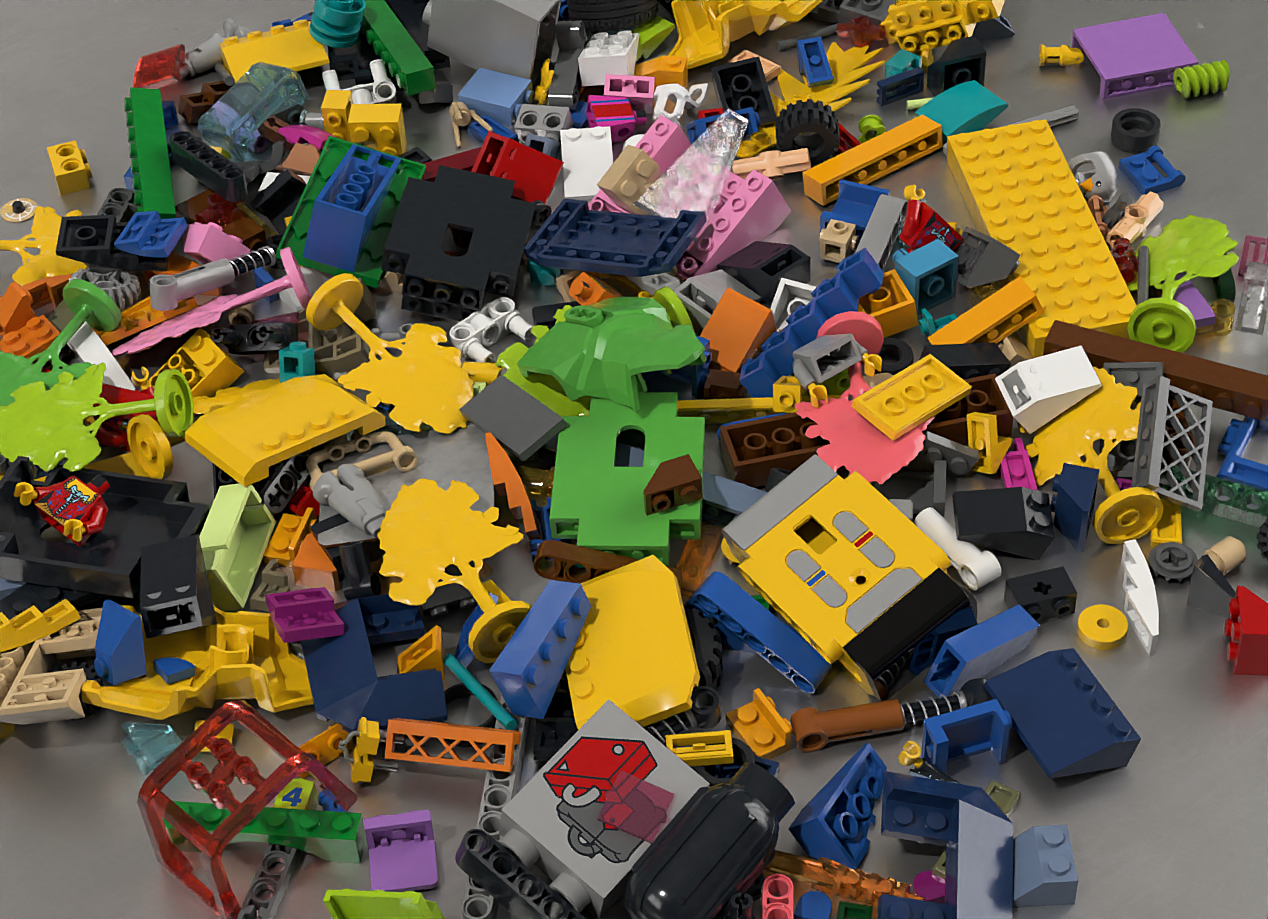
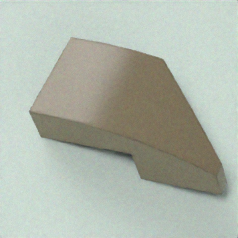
[250,559,290,612]

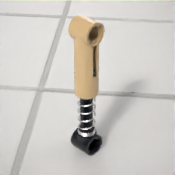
[645,686,722,744]

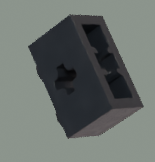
[1004,566,1077,622]

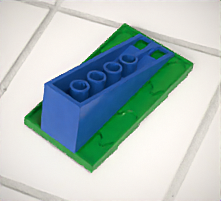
[275,136,426,288]

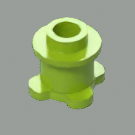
[858,115,886,144]

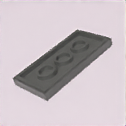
[459,375,567,462]

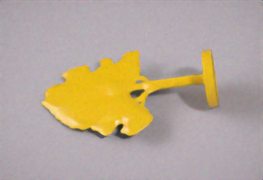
[0,206,87,286]
[306,273,474,434]
[1017,367,1164,544]
[127,378,280,479]
[378,478,532,663]

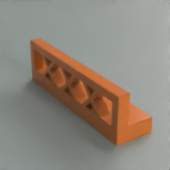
[385,718,521,772]

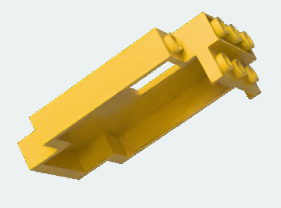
[880,0,1005,53]

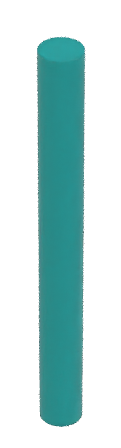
[443,654,517,730]

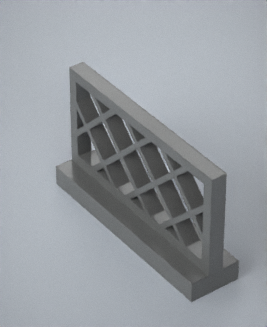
[1131,376,1213,511]

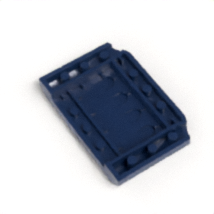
[524,199,707,277]

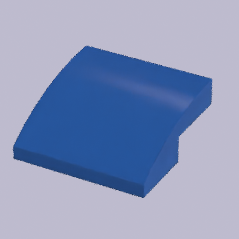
[114,211,188,257]

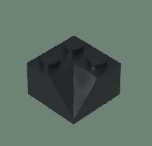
[927,36,986,97]

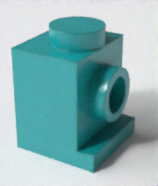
[885,49,922,79]
[279,342,318,383]

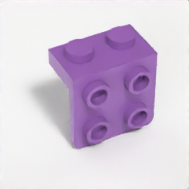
[364,810,438,892]

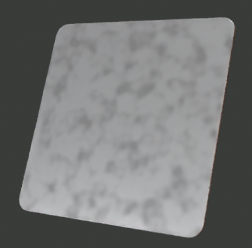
[318,424,494,548]

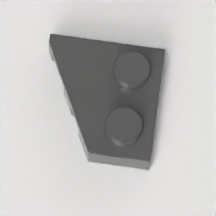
[900,431,979,477]

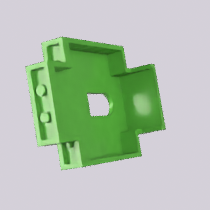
[549,392,706,566]

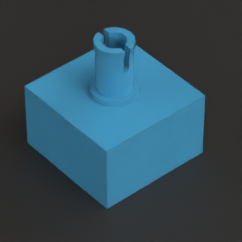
[892,239,959,316]

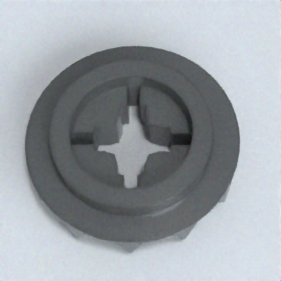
[1149,542,1198,583]

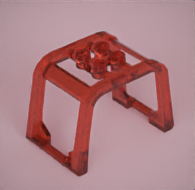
[137,700,358,919]

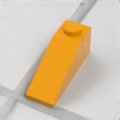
[634,55,688,92]

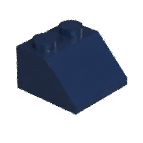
[1050,463,1099,553]

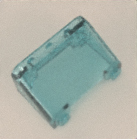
[198,62,310,162]

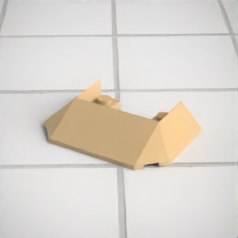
[0,608,102,725]

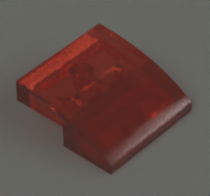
[133,44,185,89]

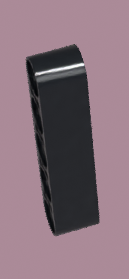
[169,131,248,202]
[455,829,586,919]

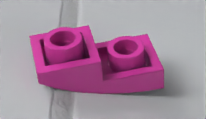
[278,125,336,150]

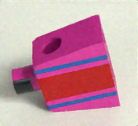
[586,95,647,143]

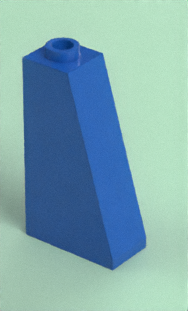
[923,605,1040,698]

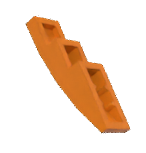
[485,432,543,541]

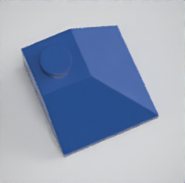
[94,599,147,685]

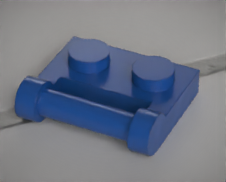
[1118,145,1186,195]

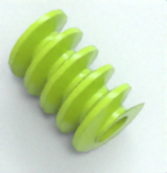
[1173,60,1230,99]

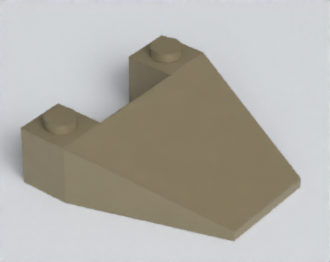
[264,278,376,380]

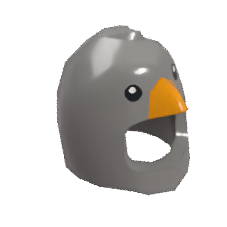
[1068,151,1119,204]

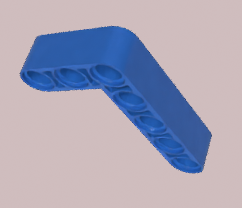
[685,571,832,694]

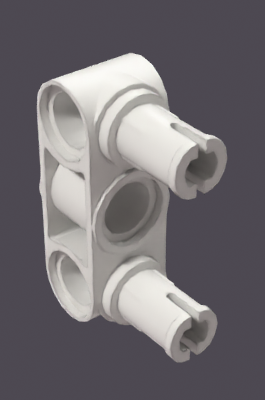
[322,59,396,104]
[449,297,535,363]

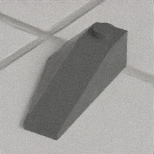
[954,226,1021,288]

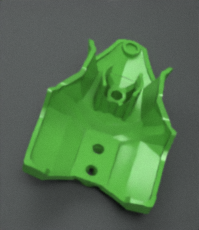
[517,297,707,413]

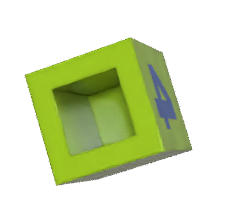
[273,778,318,810]

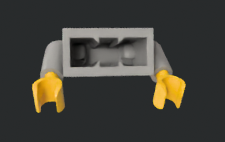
[792,333,882,408]

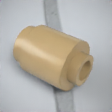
[1203,536,1246,576]

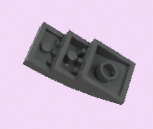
[805,0,898,25]
[1100,362,1163,477]

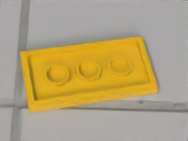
[851,354,972,441]

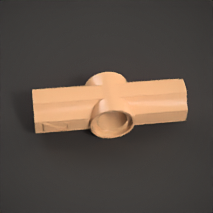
[732,148,811,180]
[1106,191,1163,252]

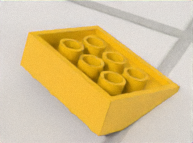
[218,19,330,86]

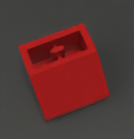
[1224,586,1268,676]

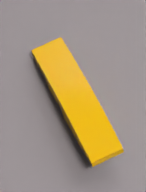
[0,599,81,652]

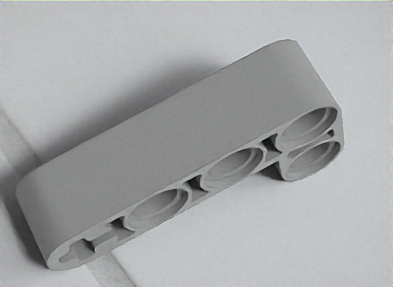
[855,194,908,271]

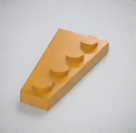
[92,296,198,347]

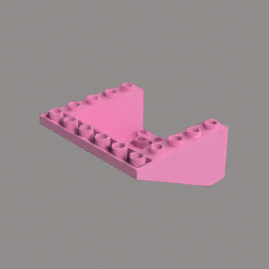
[588,115,792,281]

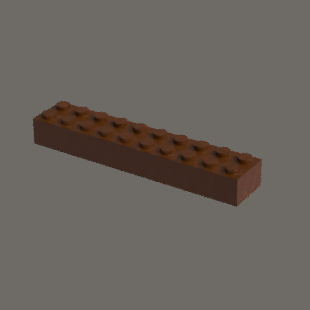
[720,374,1013,487]

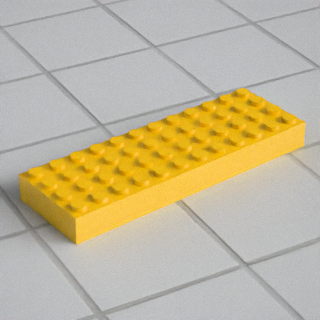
[947,119,1137,358]

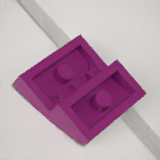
[266,587,344,643]

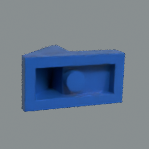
[797,36,833,88]

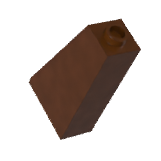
[175,189,267,254]

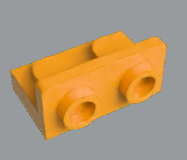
[263,507,319,568]
[726,688,793,760]

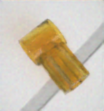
[1195,299,1236,336]
[515,466,555,501]

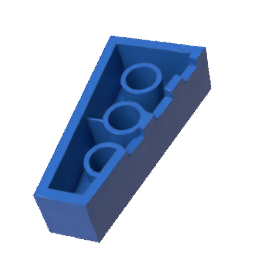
[489,580,591,719]

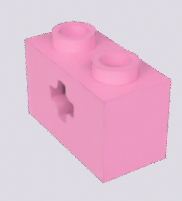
[604,74,655,114]

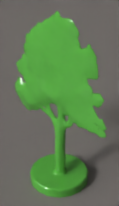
[0,279,122,406]

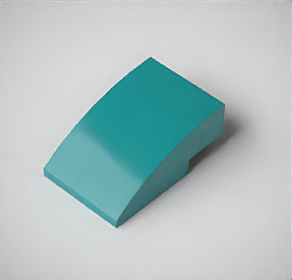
[915,80,1009,143]

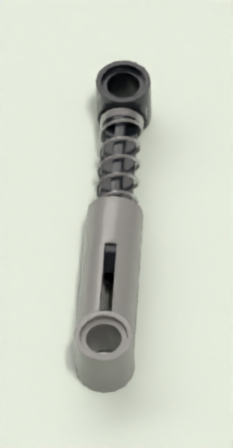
[150,235,285,311]

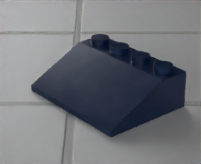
[984,648,1141,779]

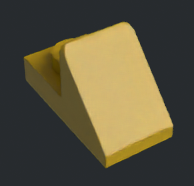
[967,412,1012,474]

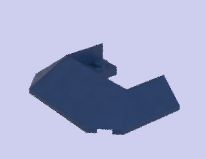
[300,594,448,733]
[877,771,1013,919]

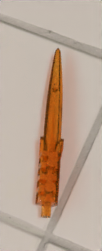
[764,850,925,907]

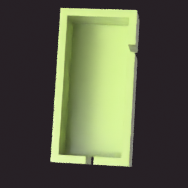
[199,483,276,611]

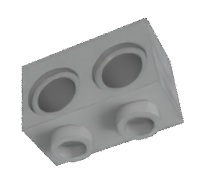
[514,104,574,146]

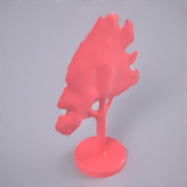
[794,311,935,484]

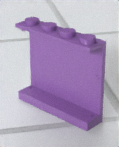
[1071,13,1198,100]

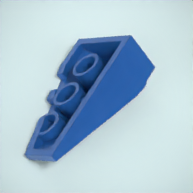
[788,743,887,872]

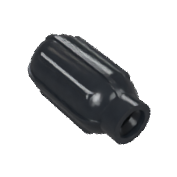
[624,762,795,919]

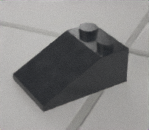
[712,56,777,134]
[952,487,1055,560]

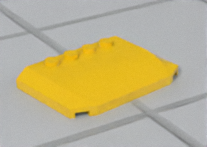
[185,374,386,487]
[565,555,700,730]

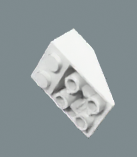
[578,31,639,86]
[995,346,1103,434]

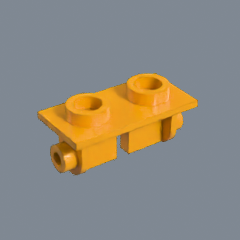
[285,723,355,779]

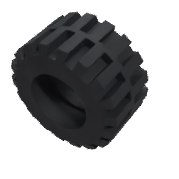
[775,99,840,168]

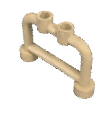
[305,430,418,491]

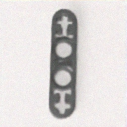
[257,443,325,516]
[237,843,302,919]

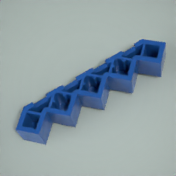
[739,247,883,398]

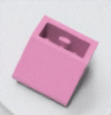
[182,222,251,276]

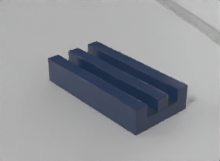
[876,67,924,107]

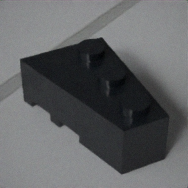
[919,342,1011,380]

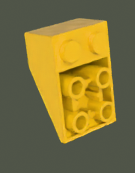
[147,327,244,398]

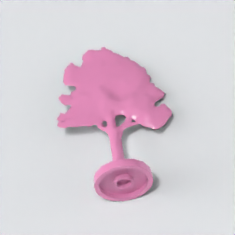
[111,247,312,356]

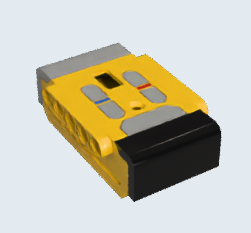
[722,454,978,701]

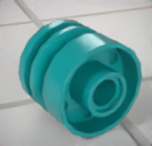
[309,0,366,48]

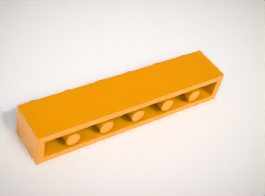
[802,114,943,206]

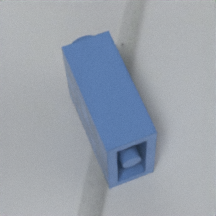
[457,68,535,128]

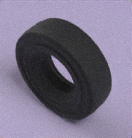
[864,338,914,375]

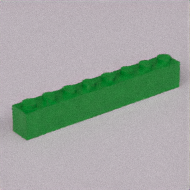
[360,0,436,96]
[124,88,176,219]

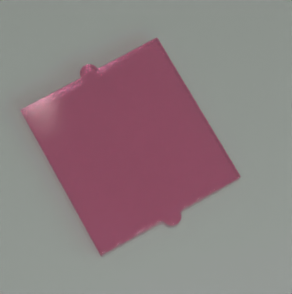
[597,770,674,844]

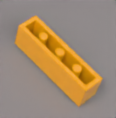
[927,276,1044,345]

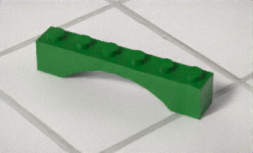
[161,801,366,864]

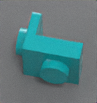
[526,258,564,287]
[918,308,958,337]

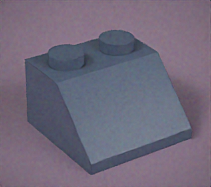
[1013,825,1078,908]

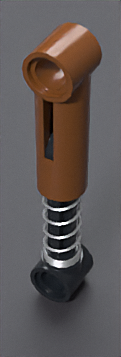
[790,678,994,752]

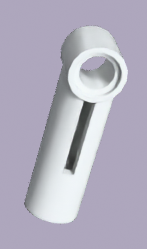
[913,507,1002,591]

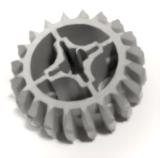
[69,265,141,312]

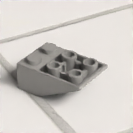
[673,269,762,336]

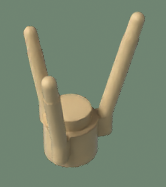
[449,102,493,148]

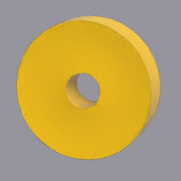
[1077,604,1128,650]

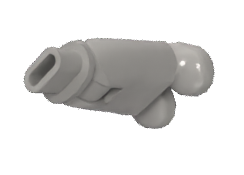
[172,18,249,79]
[313,464,387,538]

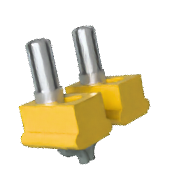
[338,717,405,783]

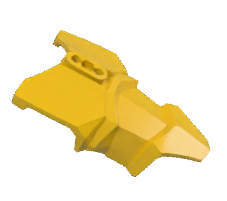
[668,0,823,69]
[81,605,314,720]

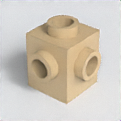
[819,219,859,263]

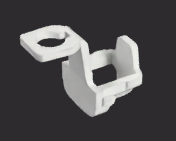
[653,83,710,126]

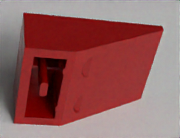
[471,131,564,204]

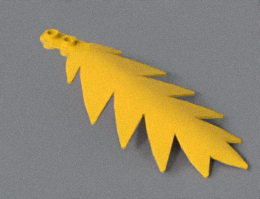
[734,41,885,159]

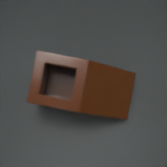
[643,454,703,516]

